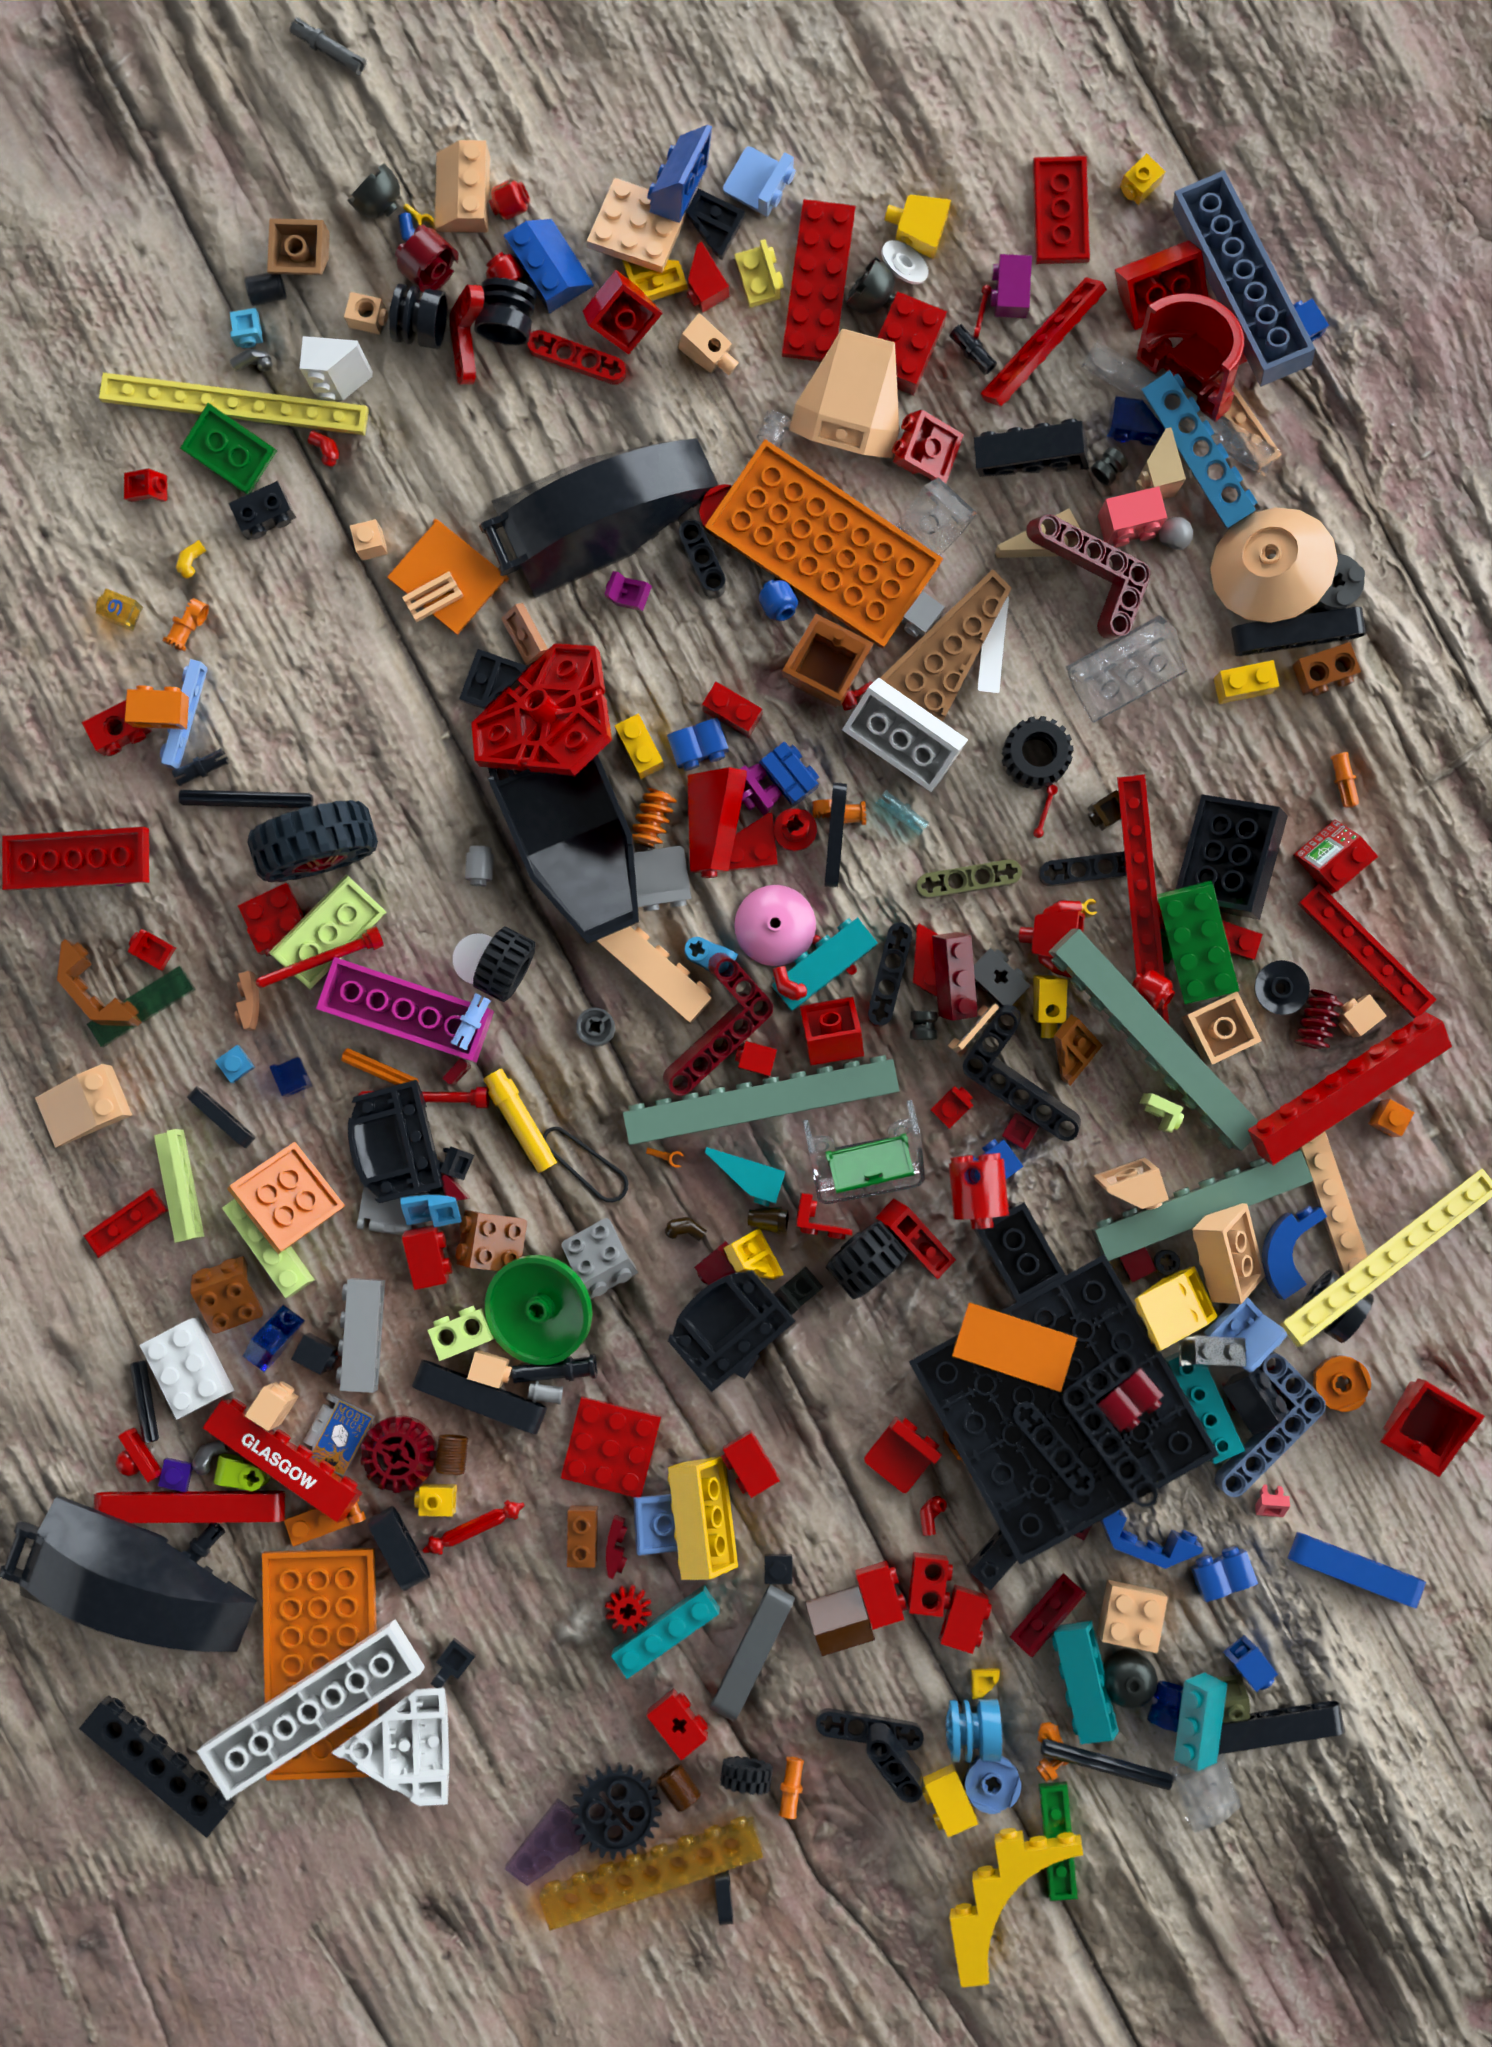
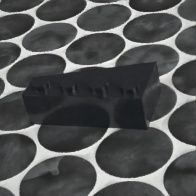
[974,419,1090,477]

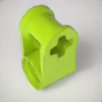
[213,1454,271,1491]

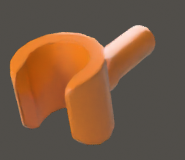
[646,1147,684,1168]

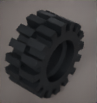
[720,1756,773,1795]

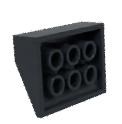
[1175,794,1288,920]

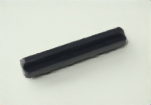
[130,1361,159,1443]

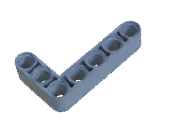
[1215,1351,1326,1497]

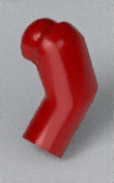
[772,966,807,1000]
[920,1496,947,1536]

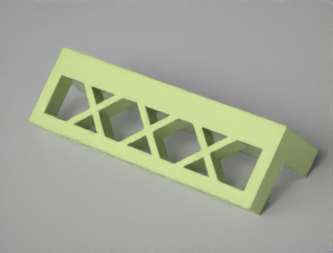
[154,1129,204,1243]

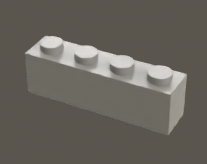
[336,1278,385,1393]

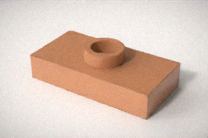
[501,603,548,665]

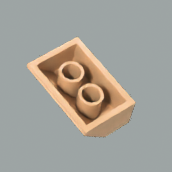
[435,140,490,233]
[1192,1203,1265,1304]

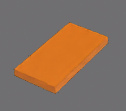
[952,1302,1077,1392]

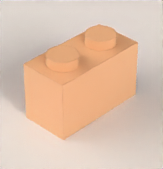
[245,1381,299,1431]

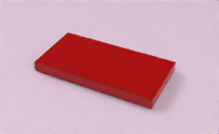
[1032,156,1090,264]

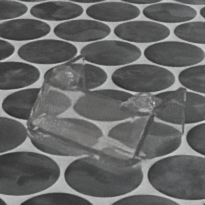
[803,1100,925,1204]

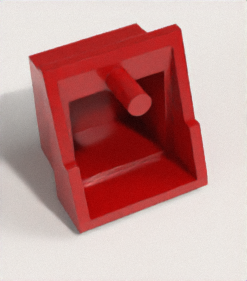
[1379,1378,1485,1478]

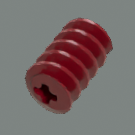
[1294,989,1343,1050]

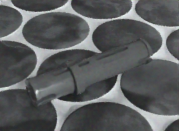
[290,17,366,75]

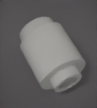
[465,846,494,886]

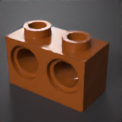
[1292,642,1361,696]
[567,1505,598,1568]

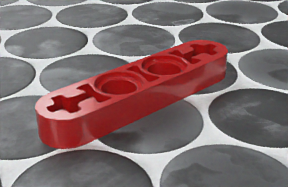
[527,330,626,385]

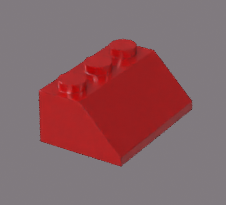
[1114,240,1208,330]

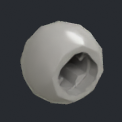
[1159,516,1193,550]

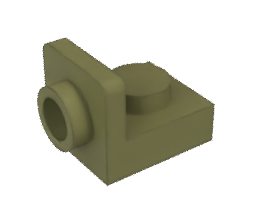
[1217,1674,1250,1723]

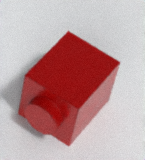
[735,1041,777,1077]

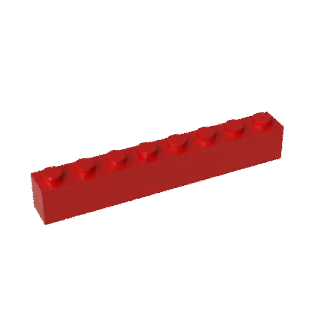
[1248,1012,1452,1165]

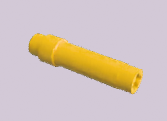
[483,1068,557,1174]

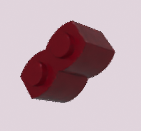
[1097,1368,1163,1432]

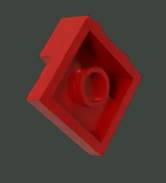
[892,410,964,485]
[238,882,304,957]

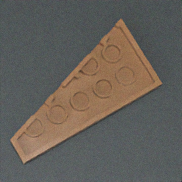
[880,569,1012,722]

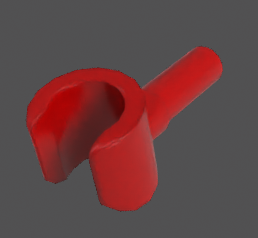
[842,681,873,711]

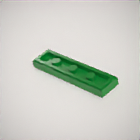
[1038,1782,1078,1901]

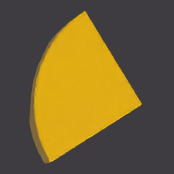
[971,1668,1000,1699]

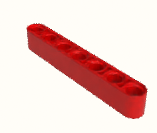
[94,1490,285,1523]

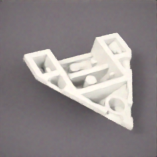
[332,1688,449,1806]

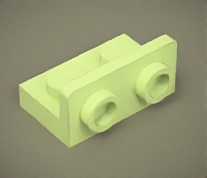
[1139,1093,1184,1133]

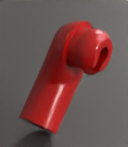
[308,430,339,467]

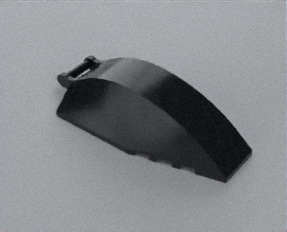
[479,438,719,598]
[0,1496,257,1652]

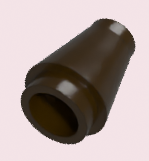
[748,1207,789,1234]

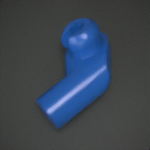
[398,213,416,242]

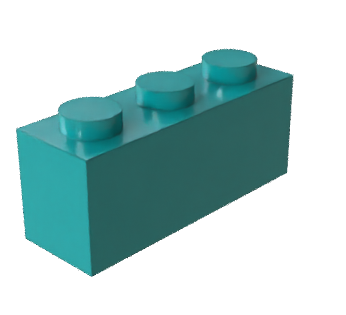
[1174,1673,1228,1772]

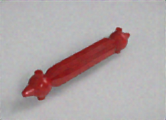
[422,1500,525,1555]

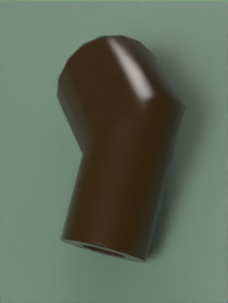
[665,1217,707,1241]

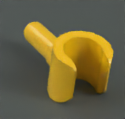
[403,203,435,226]

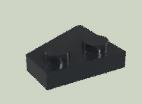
[686,188,746,260]
[459,649,528,710]

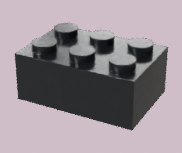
[973,1202,1066,1302]

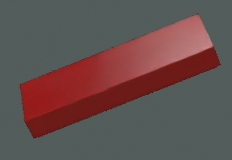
[83,1188,169,1258]

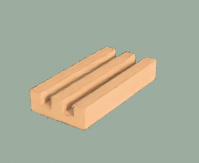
[402,572,463,623]

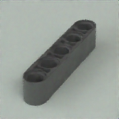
[709,1585,795,1722]

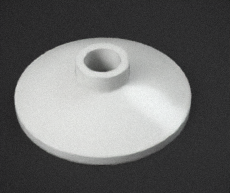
[881,240,928,284]

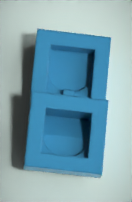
[401,1195,461,1227]

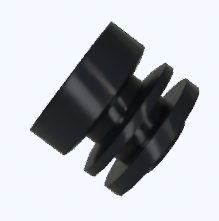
[474,278,537,346]
[389,284,448,349]
[1301,1268,1374,1344]

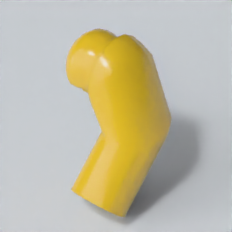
[176,540,207,579]

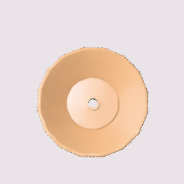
[1210,507,1338,623]

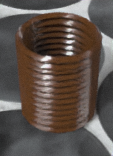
[435,1434,468,1475]
[657,1764,701,1812]

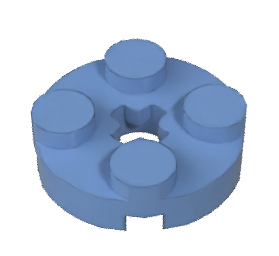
[964,1755,1021,1814]

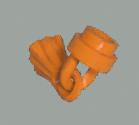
[1036,1722,1069,1782]

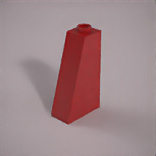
[687,767,747,878]

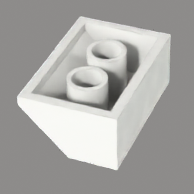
[300,336,373,402]

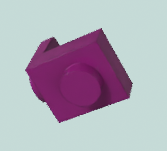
[604,571,652,611]

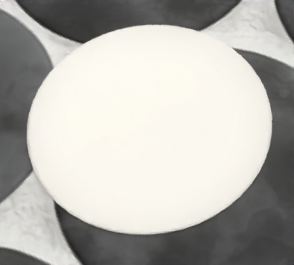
[453,933,492,984]

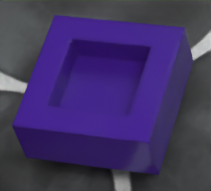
[158,1457,193,1492]

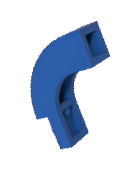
[1262,1206,1327,1300]

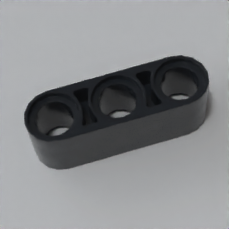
[679,519,726,599]
[367,1506,430,1591]
[866,1723,922,1803]

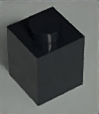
[291,1333,338,1375]

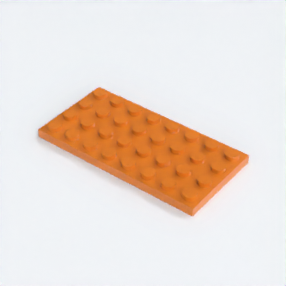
[705,439,944,649]
[262,1548,378,1781]

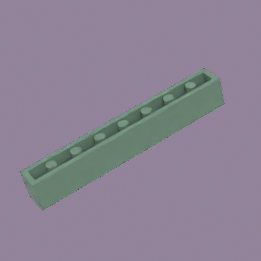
[1091,1150,1313,1261]

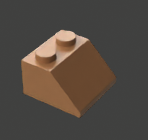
[267,218,330,275]

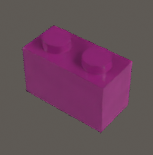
[990,254,1032,318]

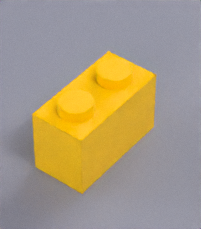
[1213,660,1279,704]
[614,713,665,779]
[922,1764,979,1838]

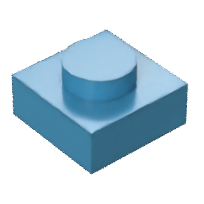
[215,1045,255,1083]

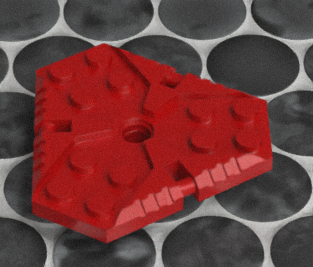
[471,643,612,776]

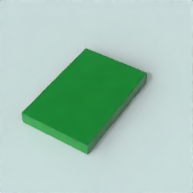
[180,403,278,494]

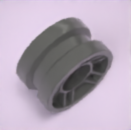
[576,1008,615,1047]

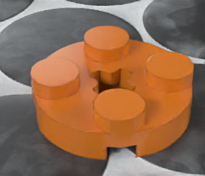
[1313,1355,1371,1412]

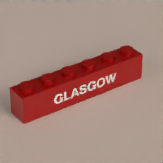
[203,1398,363,1523]

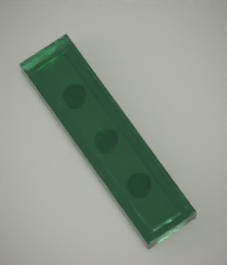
[87,966,196,1047]

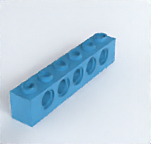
[1142,370,1258,529]

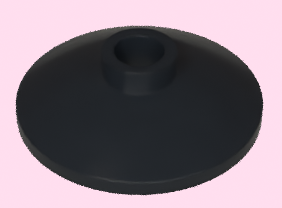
[1254,960,1310,1015]

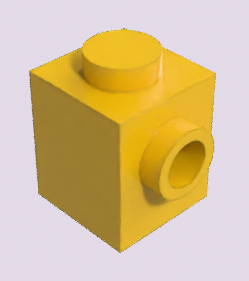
[1120,153,1166,205]
[414,1484,457,1517]

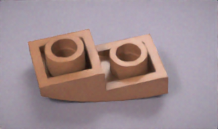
[235,971,260,1031]

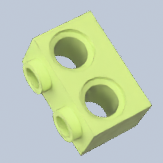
[428,1305,494,1361]

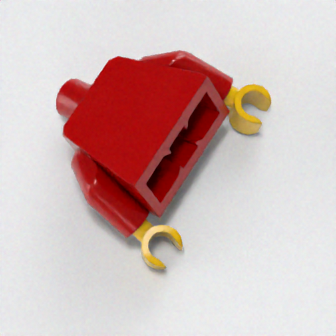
[1018,899,1097,978]

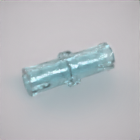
[876,789,929,836]

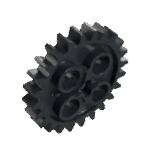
[570,1762,662,1860]

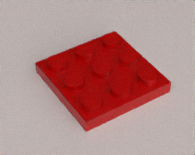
[560,1396,662,1497]

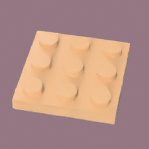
[587,178,689,273]

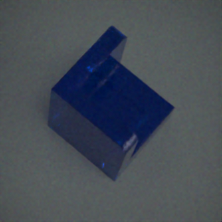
[269,1057,313,1097]

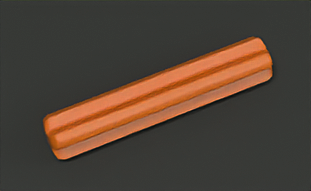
[341,1048,419,1085]

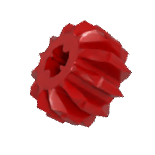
[605,1584,652,1634]

